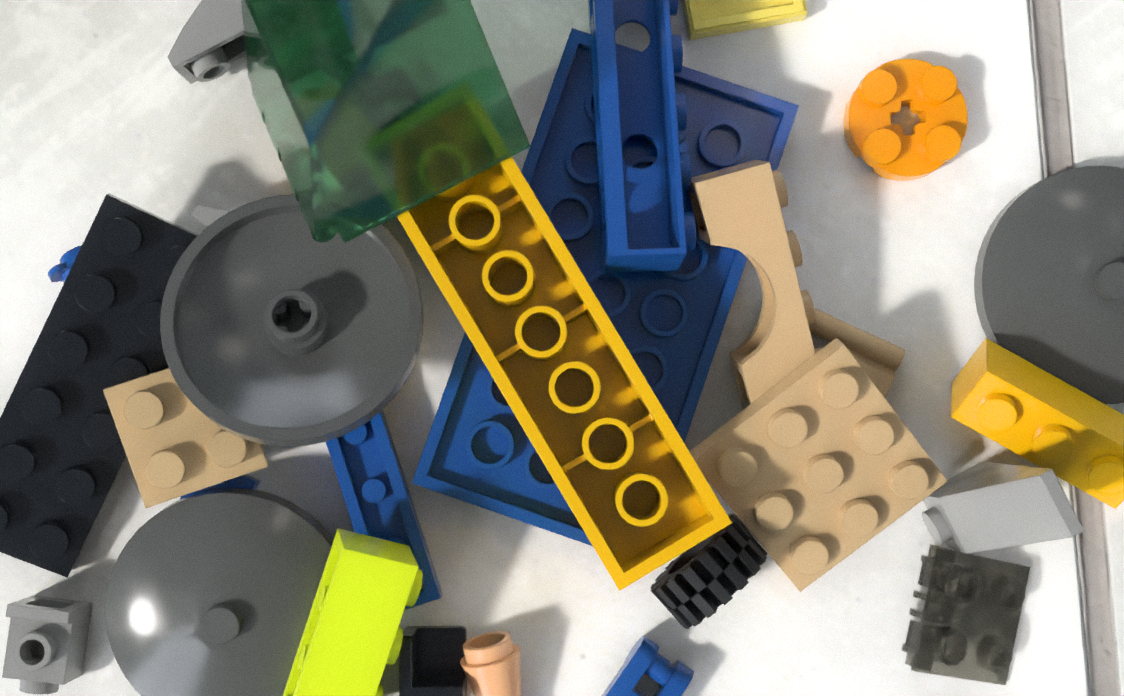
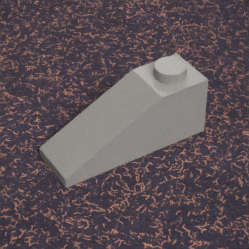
[922,462,1084,554]

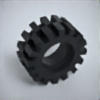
[650,515,767,629]

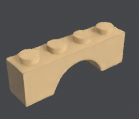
[688,160,821,410]

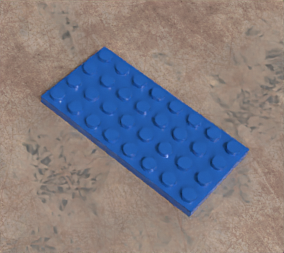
[412,28,799,546]

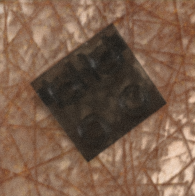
[901,544,1030,685]

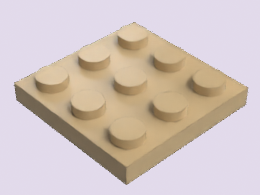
[689,338,948,592]

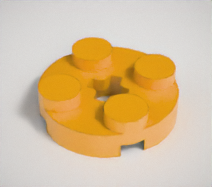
[843,59,968,181]

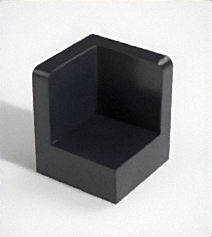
[399,626,467,696]

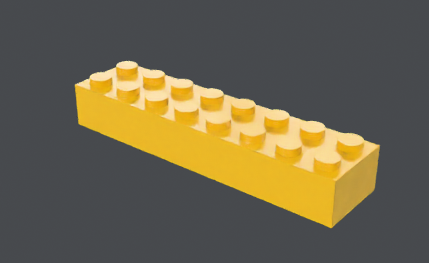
[353,78,732,591]

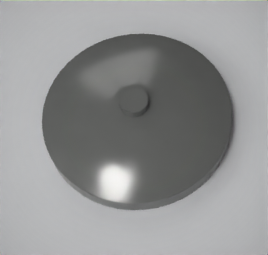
[974,166,1124,404]
[160,194,424,447]
[105,488,334,696]

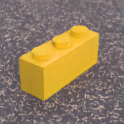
[951,338,1124,509]

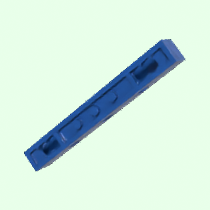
[588,0,696,273]

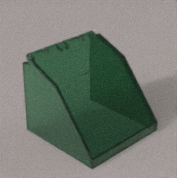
[241,0,531,243]

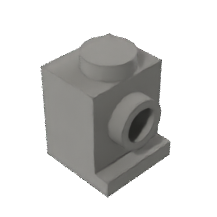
[2,596,93,694]

